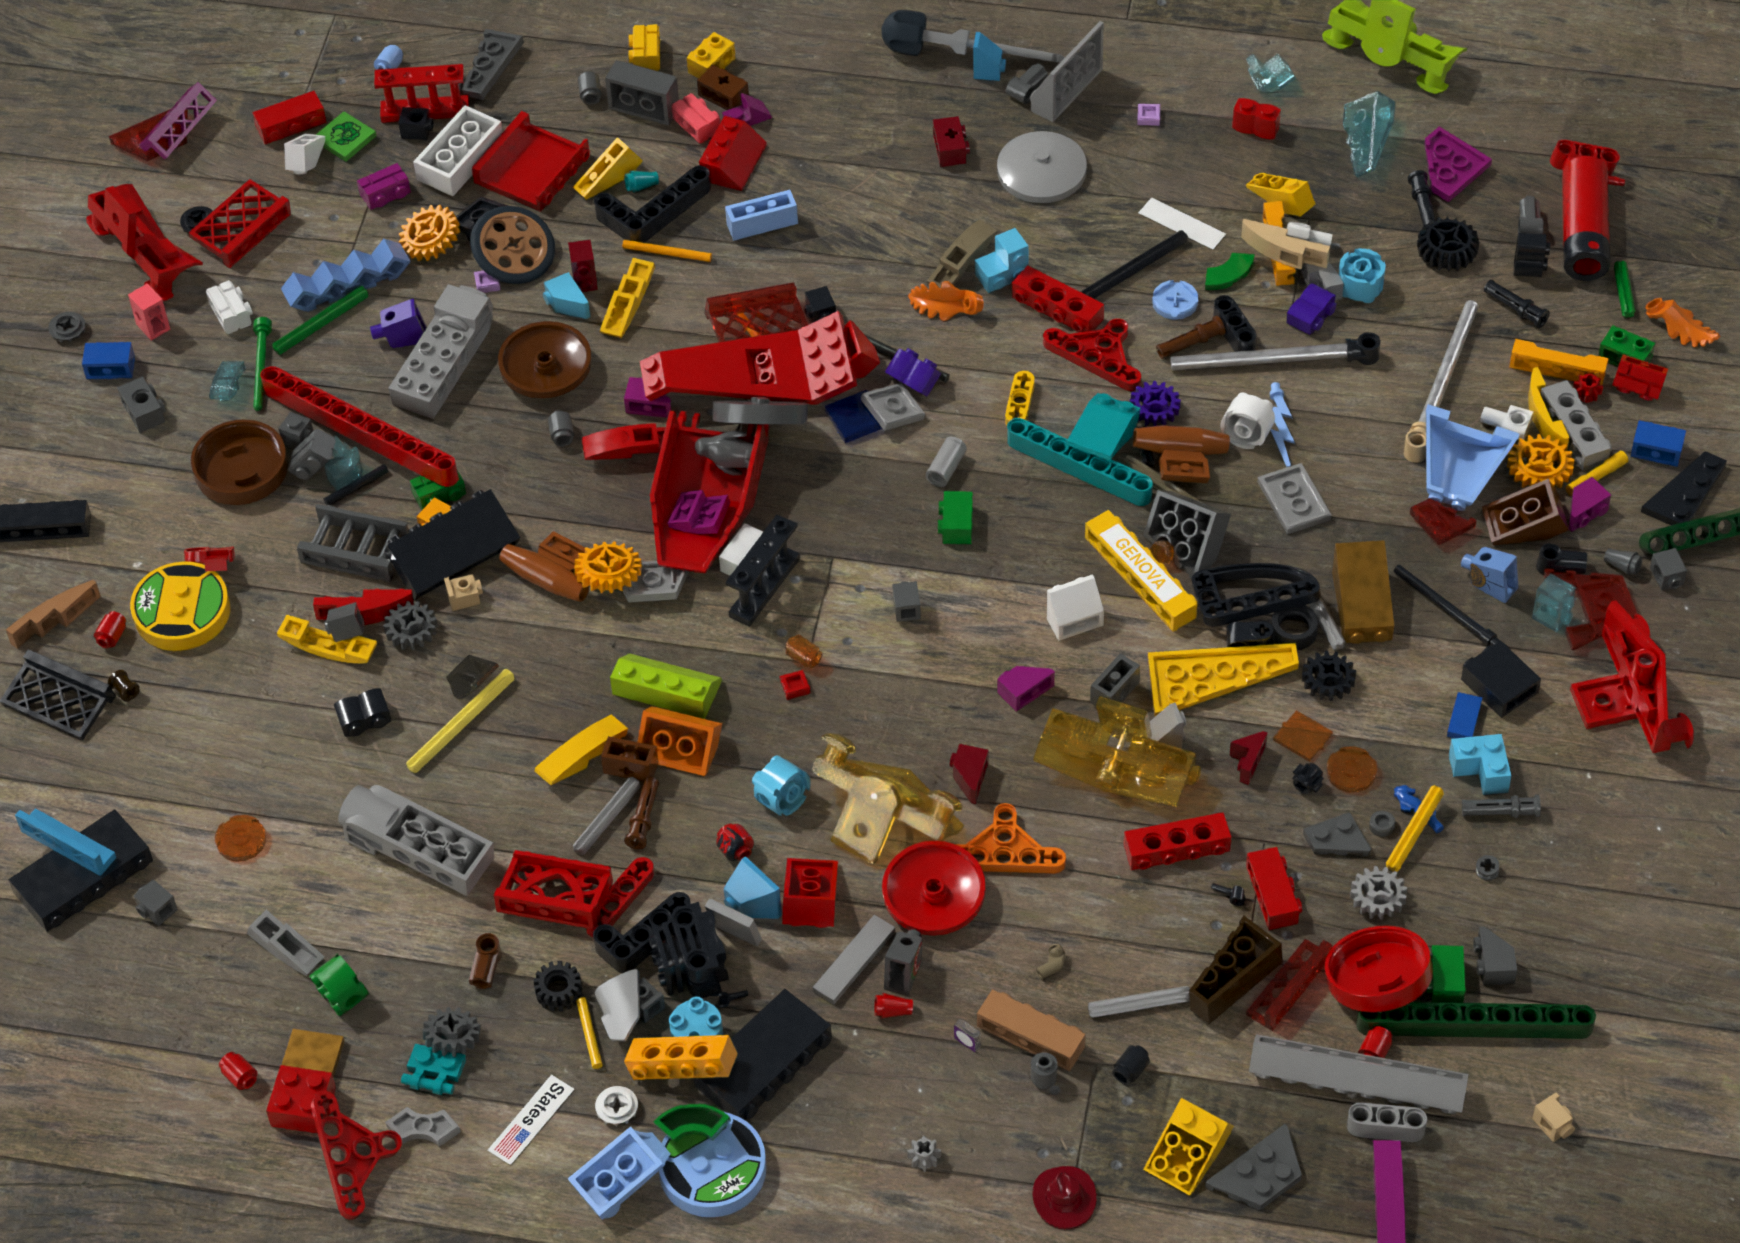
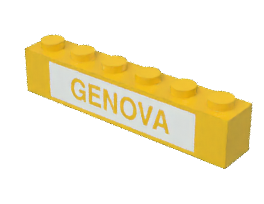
[1085,510,1198,632]

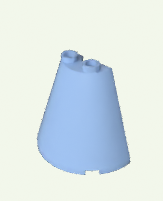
[1426,404,1520,511]

